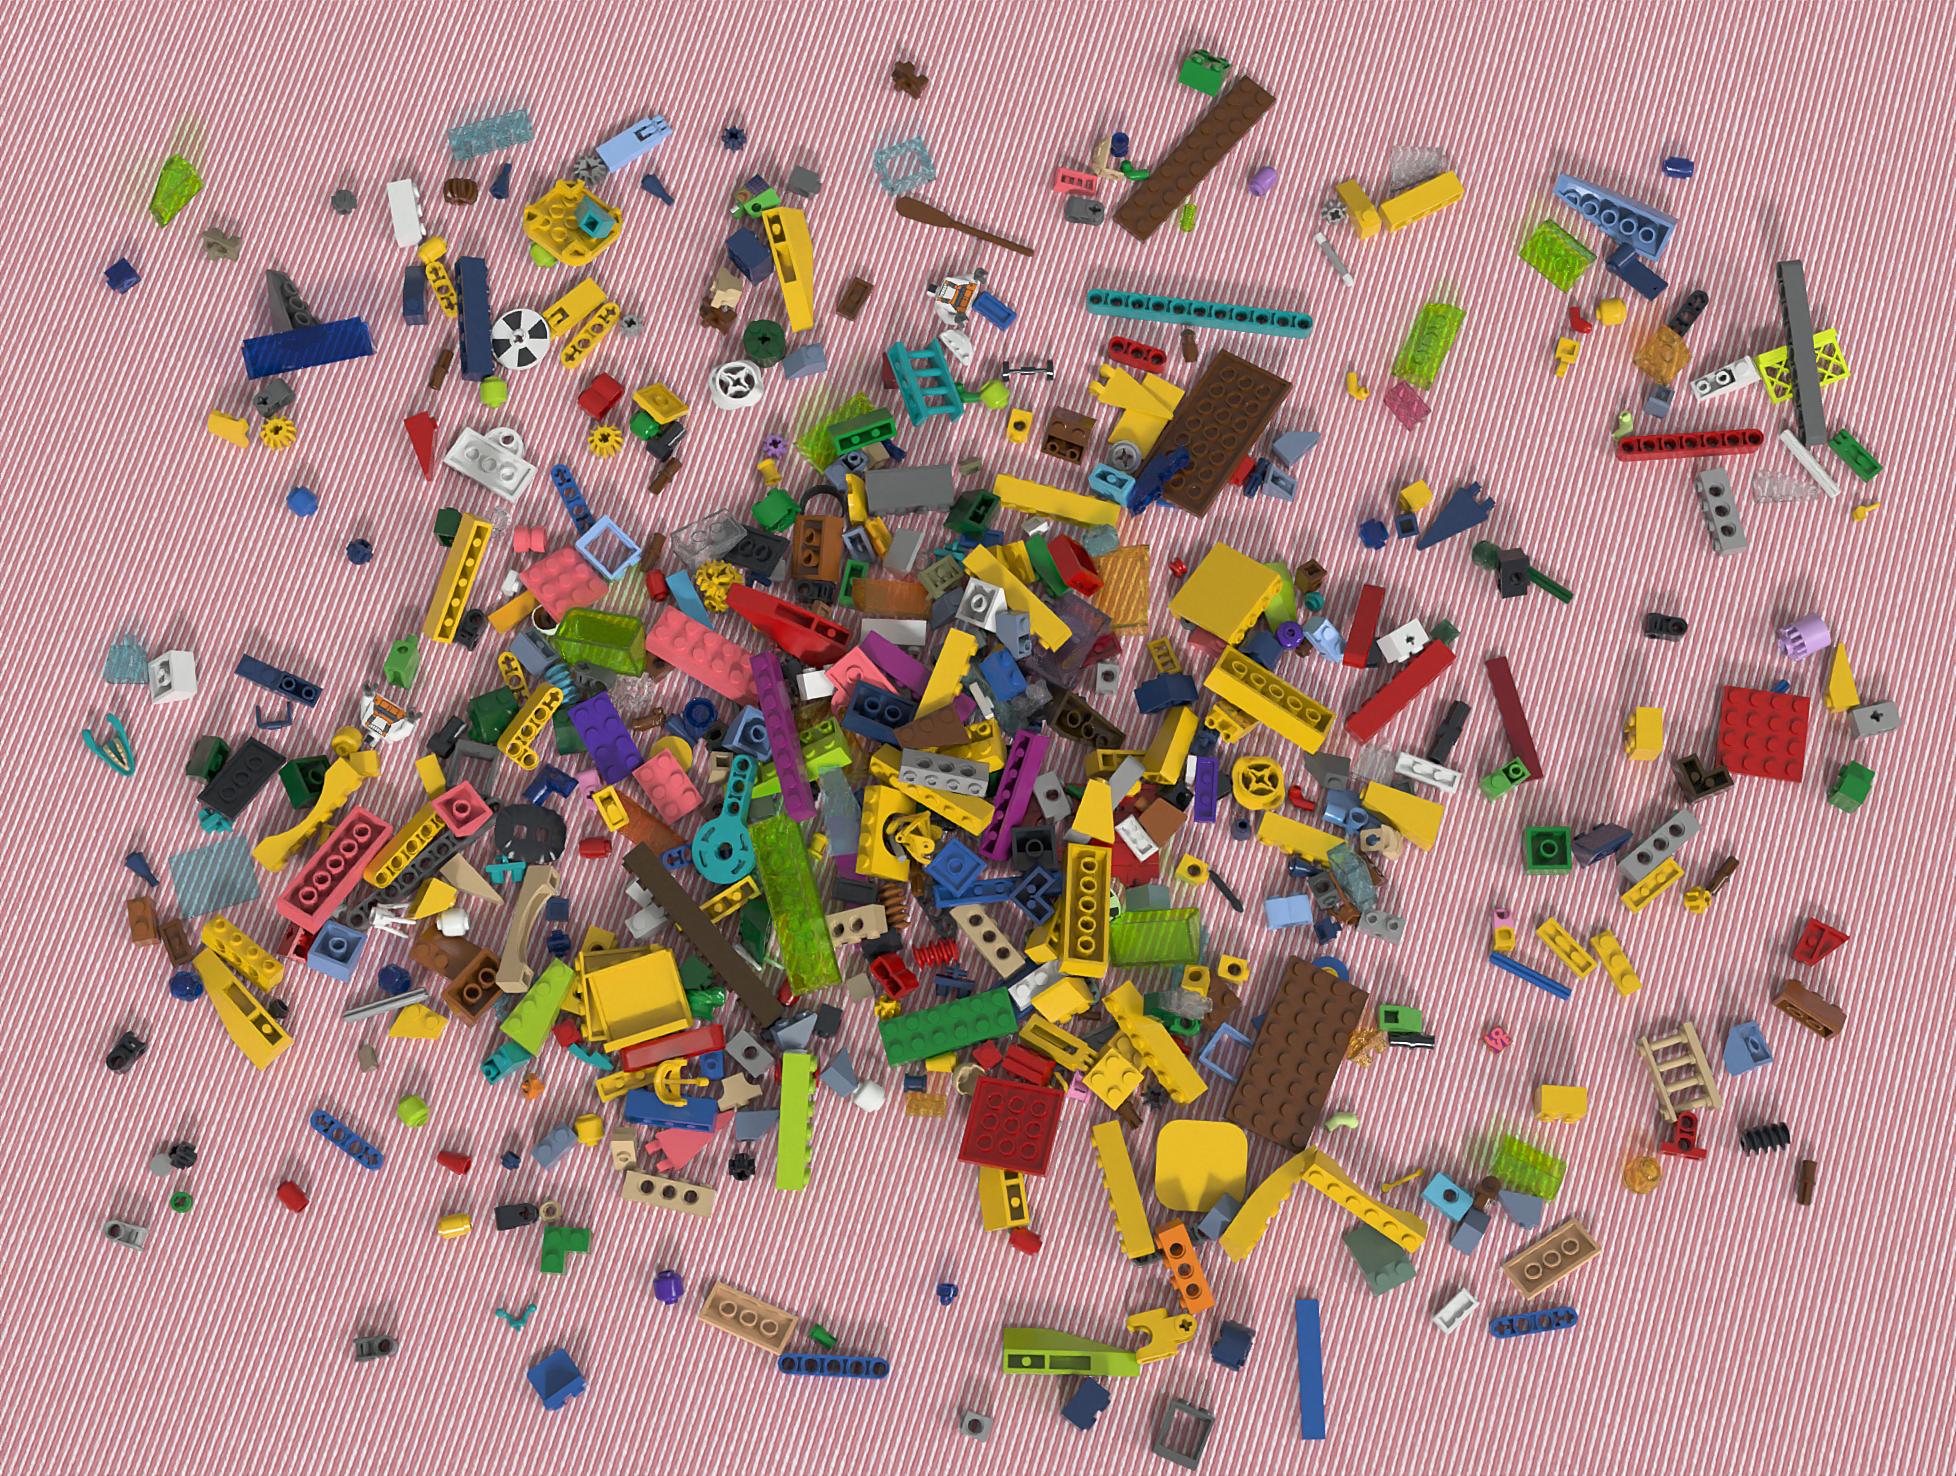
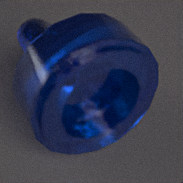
[936,1283,959,1306]

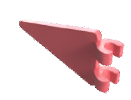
[645,1110,735,1174]

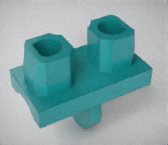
[933,539,968,576]
[197,808,237,834]
[485,854,528,884]

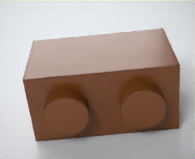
[126,896,161,948]

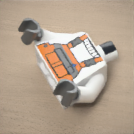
[927,267,988,329]
[360,680,423,748]

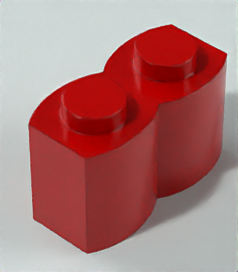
[577,372,625,422]
[870,951,919,1000]

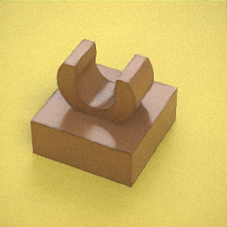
[808,600,833,620]

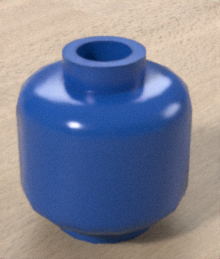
[286,486,319,517]

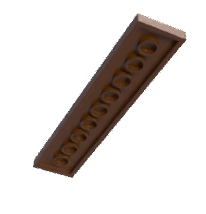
[1112,75,1276,245]

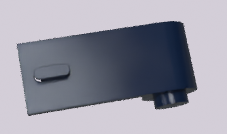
[1605,242,1669,302]

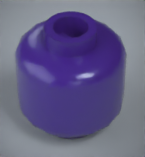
[1274,621,1304,651]
[652,1269,684,1305]

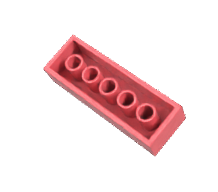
[644,605,760,709]
[276,805,394,934]

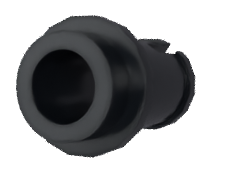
[759,1017,782,1044]

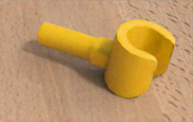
[1852,502,1880,521]

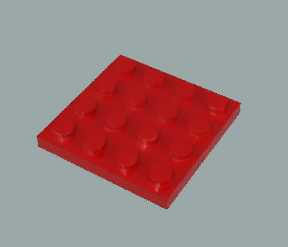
[1714,685,1811,783]
[957,1075,1066,1178]

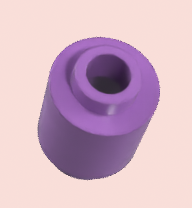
[1248,166,1278,197]

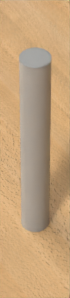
[883,818,907,862]

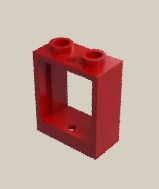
[1046,533,1105,597]

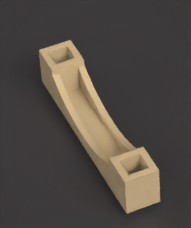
[496,865,561,993]

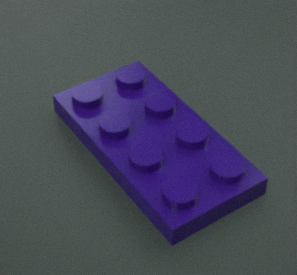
[567,690,645,785]

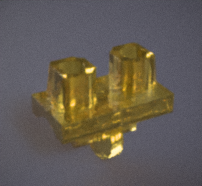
[1346,1029,1388,1068]
[905,1093,947,1118]

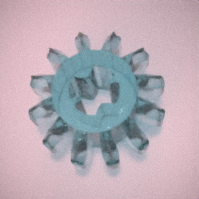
[1082,524,1119,557]

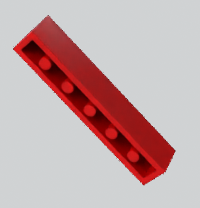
[1344,638,1457,747]

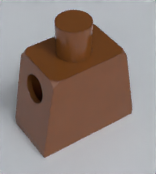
[1134,796,1188,850]

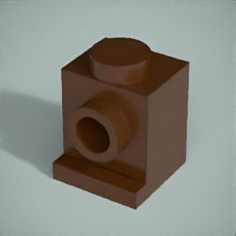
[1294,559,1327,595]

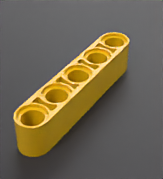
[363,800,446,888]

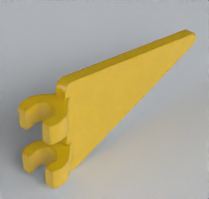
[1089,363,1173,420]

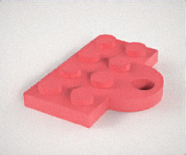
[824,645,903,724]

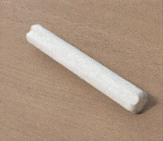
[1779,429,1841,499]

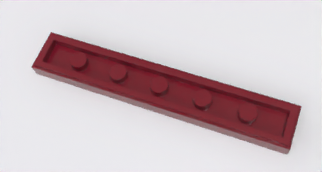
[1484,656,1544,784]

